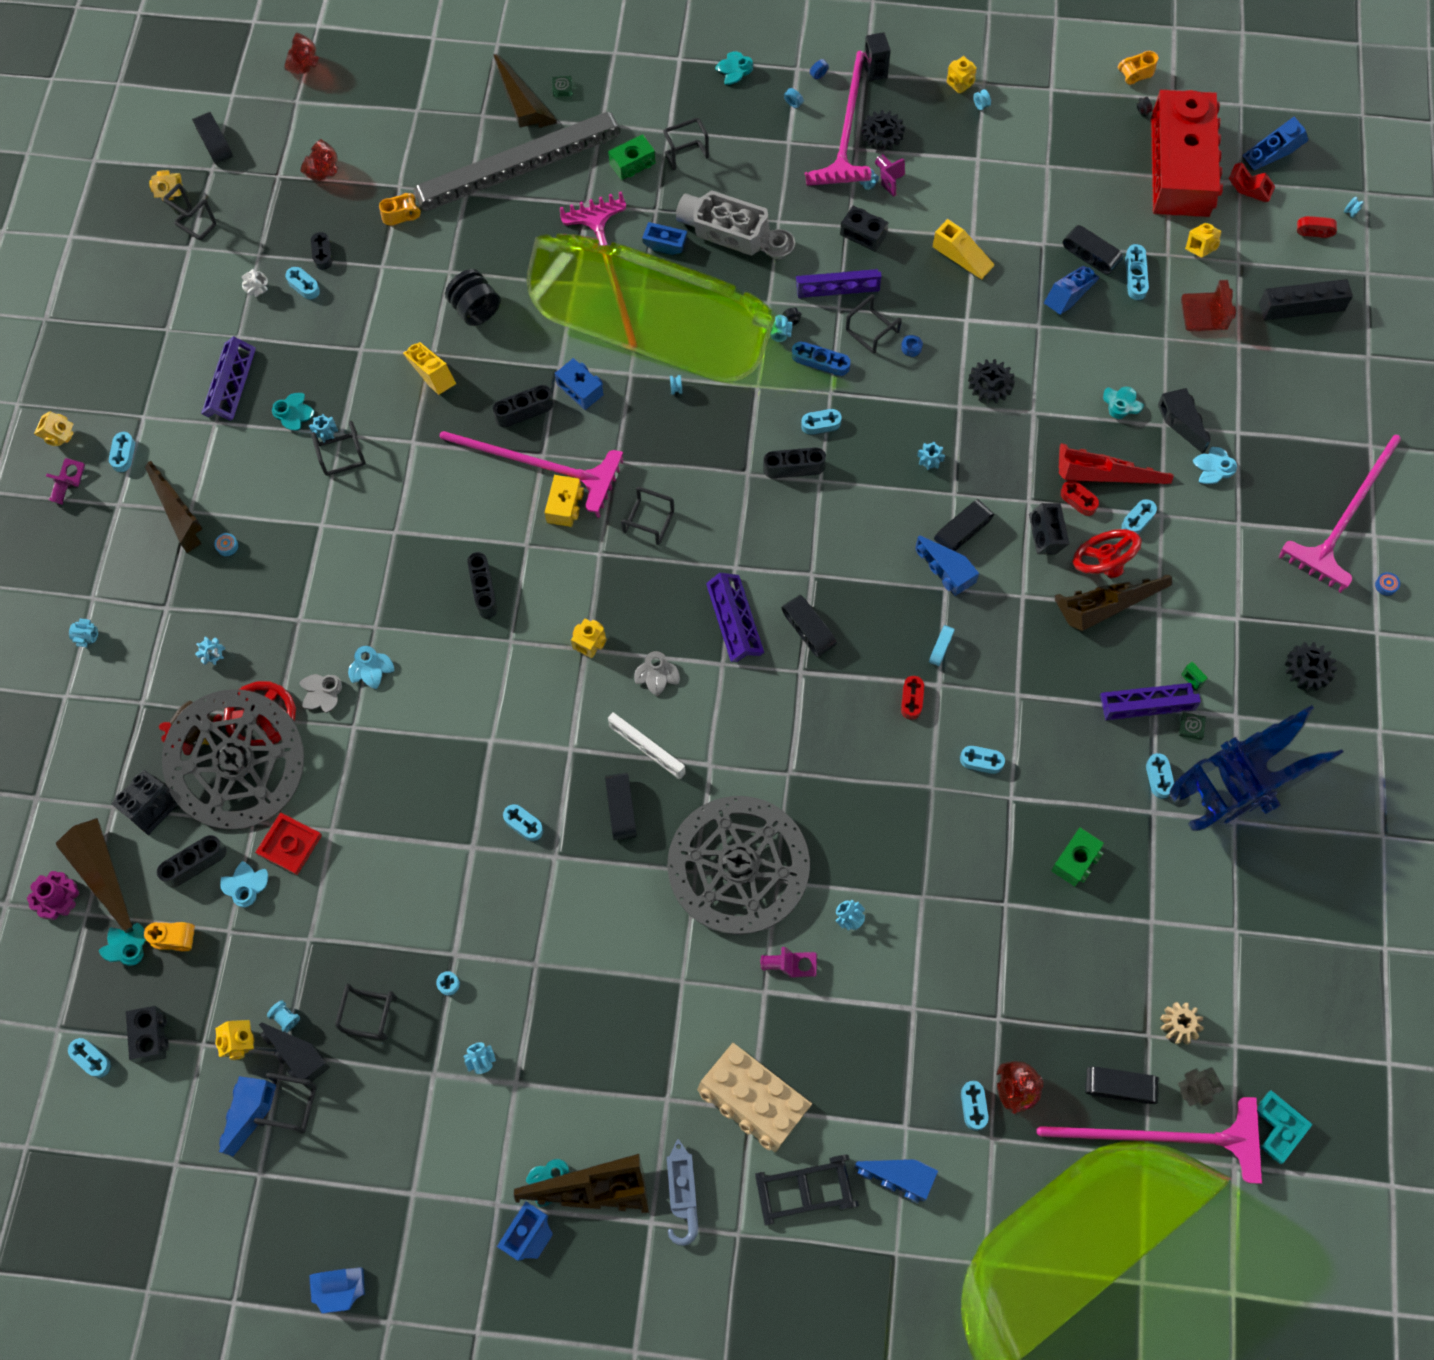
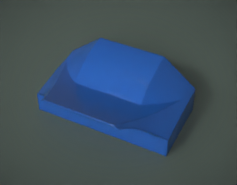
[642,222,687,255]
[497,1201,553,1261]
[310,1268,365,1314]

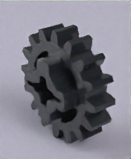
[861,110,905,151]
[968,359,1015,404]
[1284,642,1337,691]

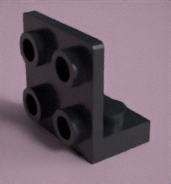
[111,770,178,835]

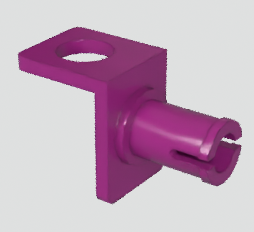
[875,155,905,197]
[46,458,85,505]
[760,947,817,978]

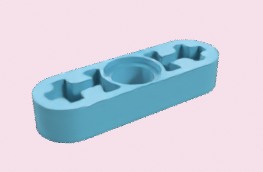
[1125,244,1149,300]

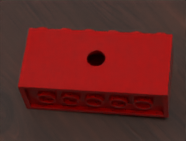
[1151,90,1223,217]

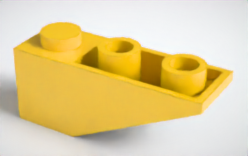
[933,219,994,279]
[403,342,456,395]

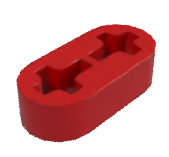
[1297,216,1337,238]
[1060,480,1099,516]
[901,676,924,720]

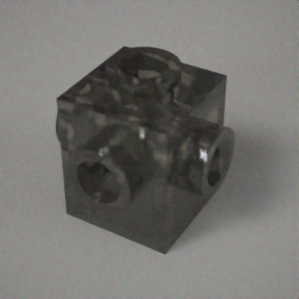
[1177,1067,1225,1107]

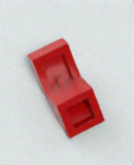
[1229,162,1275,202]

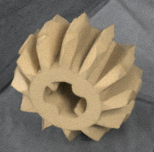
[1160,1002,1204,1045]

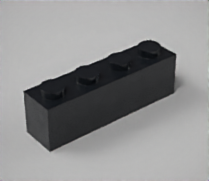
[1259,279,1353,320]

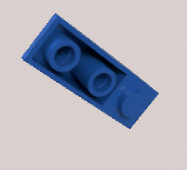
[1242,116,1309,170]
[1044,266,1099,315]
[916,536,979,596]
[219,1076,276,1156]
[854,1159,938,1203]

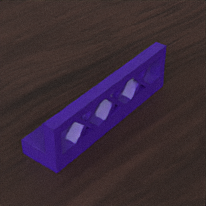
[796,269,882,298]
[201,336,256,421]
[706,573,764,662]
[1100,683,1201,721]

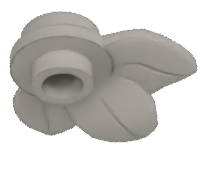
[634,651,680,696]
[299,674,342,713]

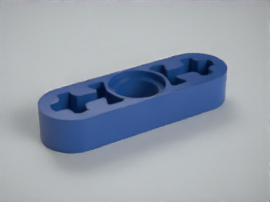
[792,342,851,376]

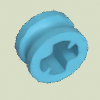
[973,89,991,110]
[859,169,879,190]
[1344,196,1364,218]
[670,375,682,395]
[436,971,460,995]

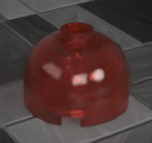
[284,32,319,75]
[300,139,339,181]
[996,1061,1043,1114]

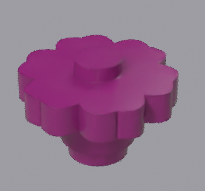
[27,871,79,920]

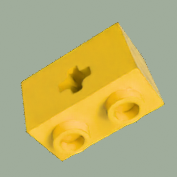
[545,475,584,527]

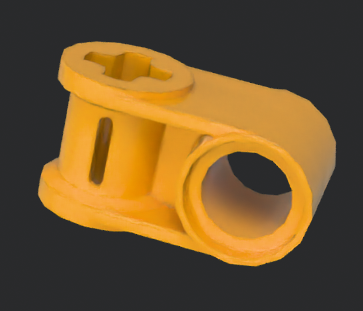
[1118,51,1158,85]
[379,193,421,226]
[144,922,195,951]

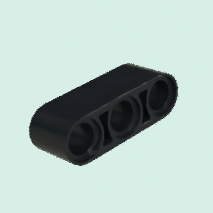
[192,112,233,164]
[1062,225,1123,275]
[493,385,554,427]
[763,447,826,479]
[934,499,994,551]
[467,552,497,619]
[781,595,837,657]
[605,772,637,841]
[156,835,227,887]
[1085,1067,1159,1104]

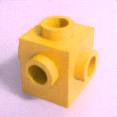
[946,56,977,94]
[149,170,182,201]
[1186,223,1221,258]
[34,411,74,447]
[571,618,607,658]
[215,1020,254,1060]

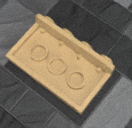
[697,1043,812,1152]

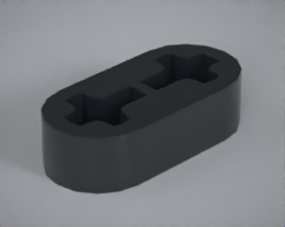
[311,232,333,270]

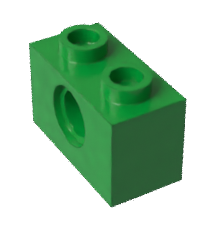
[608,134,656,181]
[1051,828,1104,887]

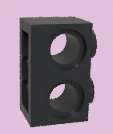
[863,32,891,81]
[840,205,889,252]
[1029,503,1070,555]
[126,1006,169,1064]

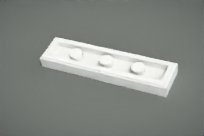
[608,712,685,779]

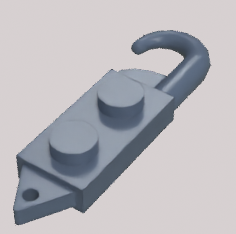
[667,1139,698,1246]

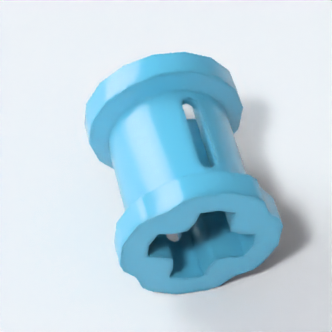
[267,1000,300,1033]

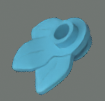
[1193,447,1237,484]
[348,646,394,689]
[220,861,268,907]

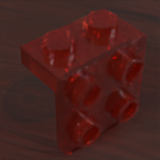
[1181,280,1236,331]

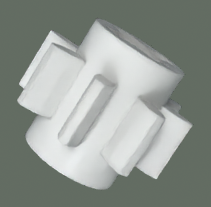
[242,269,268,297]

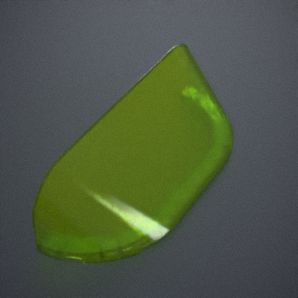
[527,233,775,382]
[961,1141,1232,1360]

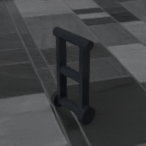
[755,1154,860,1226]

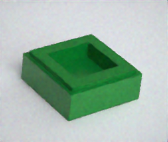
[1181,661,1208,691]

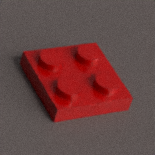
[255,812,322,876]

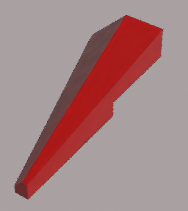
[1059,443,1174,484]

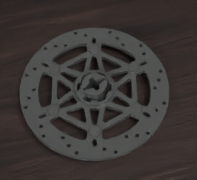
[162,689,304,829]
[667,796,810,935]

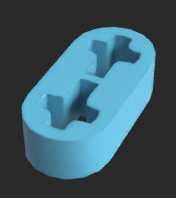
[285,267,320,300]
[801,409,842,435]
[109,432,135,472]
[1122,499,1157,534]
[929,625,955,667]
[960,746,1005,774]
[1146,753,1175,799]
[503,804,543,841]
[68,1038,111,1078]
[961,1081,988,1131]

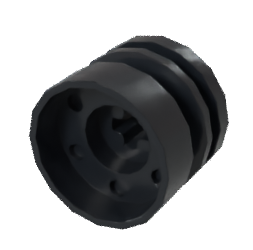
[445,269,501,326]

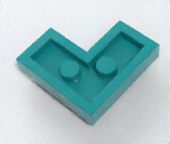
[1257,1090,1313,1164]

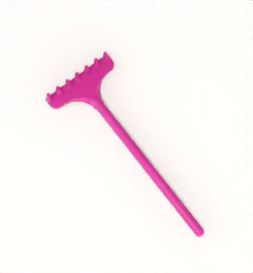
[805,51,872,186]
[560,192,638,351]
[440,431,623,518]
[1279,435,1401,593]
[1037,1097,1262,1184]

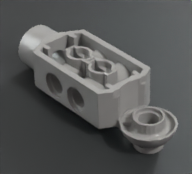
[676,190,795,260]

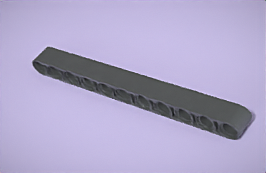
[414,112,621,211]

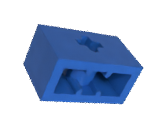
[555,358,604,410]

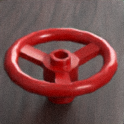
[1072,529,1142,578]
[223,681,296,746]

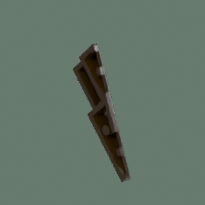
[493,54,557,128]
[145,461,203,553]
[1055,575,1172,631]
[56,818,134,933]
[513,1154,649,1213]

